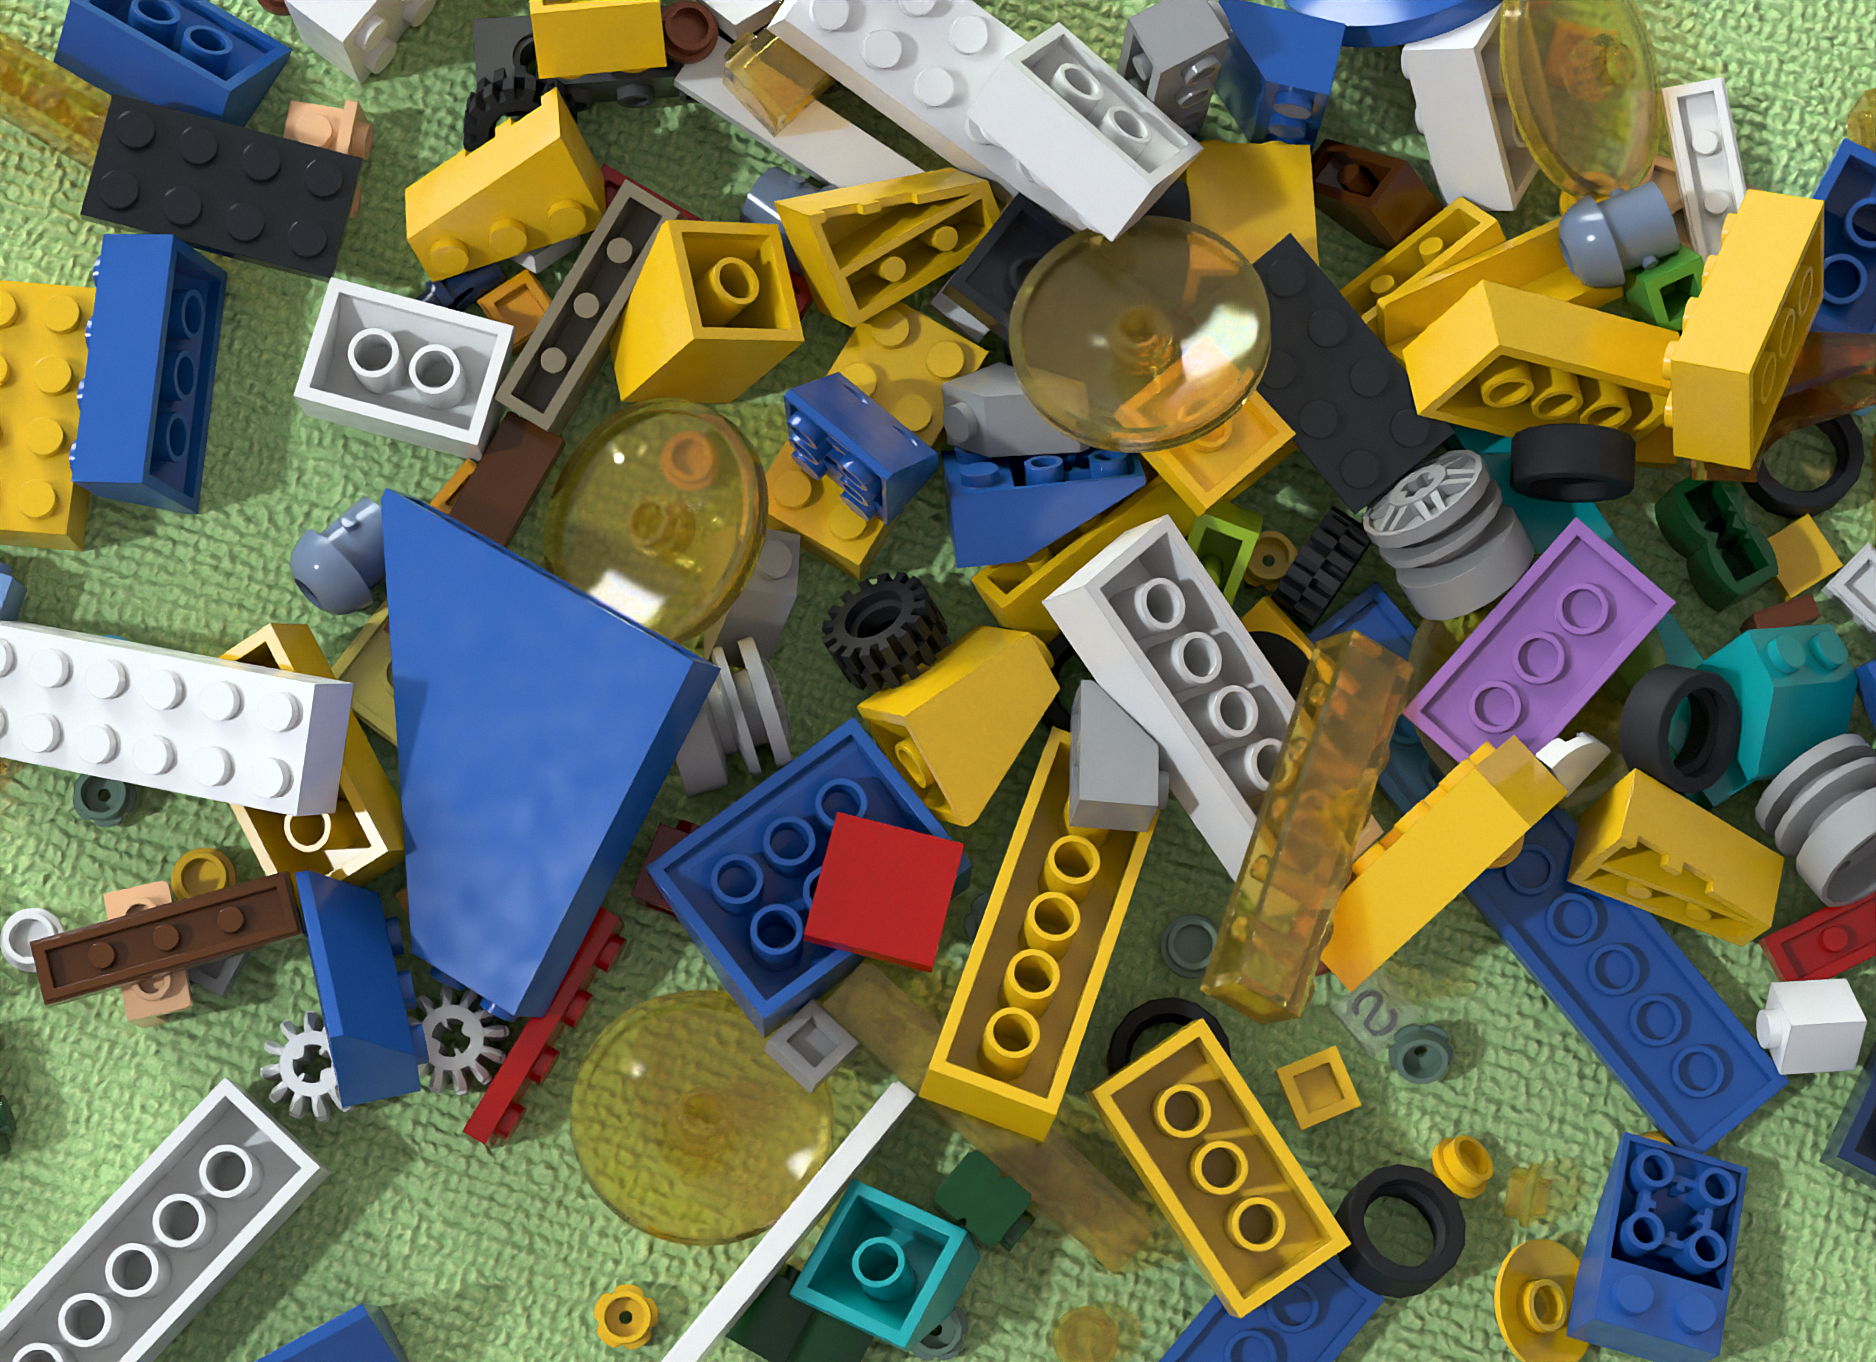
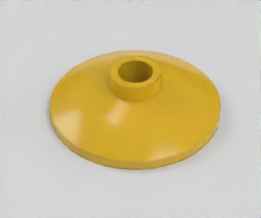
[1494,1239,1590,1362]

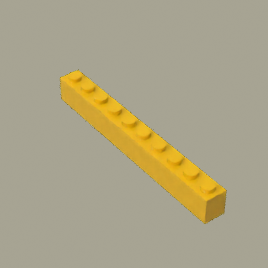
[971,196,1506,646]

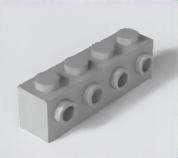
[1117,0,1231,140]

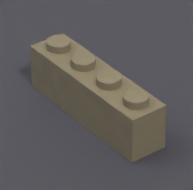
[493,179,690,435]

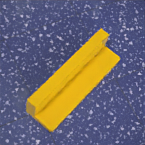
[1376,216,1623,374]

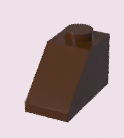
[1311,138,1444,251]

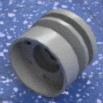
[1363,450,1535,620]
[675,636,792,799]
[1755,734,1876,907]

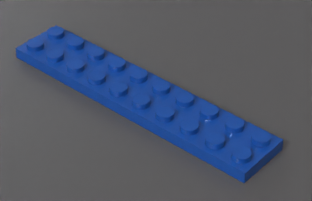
[1306,582,1790,1154]

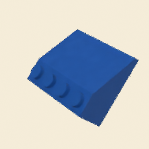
[645,717,973,1038]

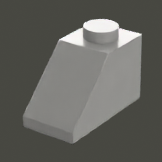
[942,362,1090,457]
[703,525,801,669]
[1069,680,1169,832]

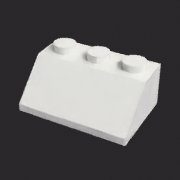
[1401,0,1555,211]
[965,22,1204,242]
[293,277,515,462]

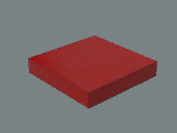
[804,812,964,973]

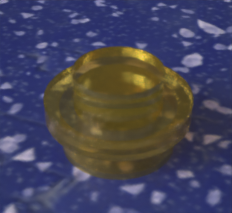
[1504,1162,1552,1229]
[1053,1306,1119,1362]

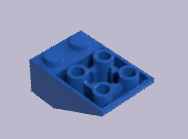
[783,372,938,526]
[941,427,1146,568]
[1566,1132,1748,1362]

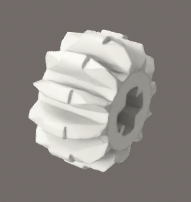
[407,985,511,1096]
[260,1010,354,1122]

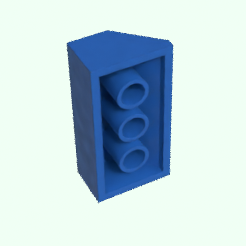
[69,234,228,514]

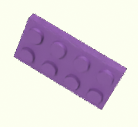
[1401,517,1676,764]

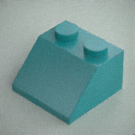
[1696,623,1858,782]
[789,1178,981,1352]

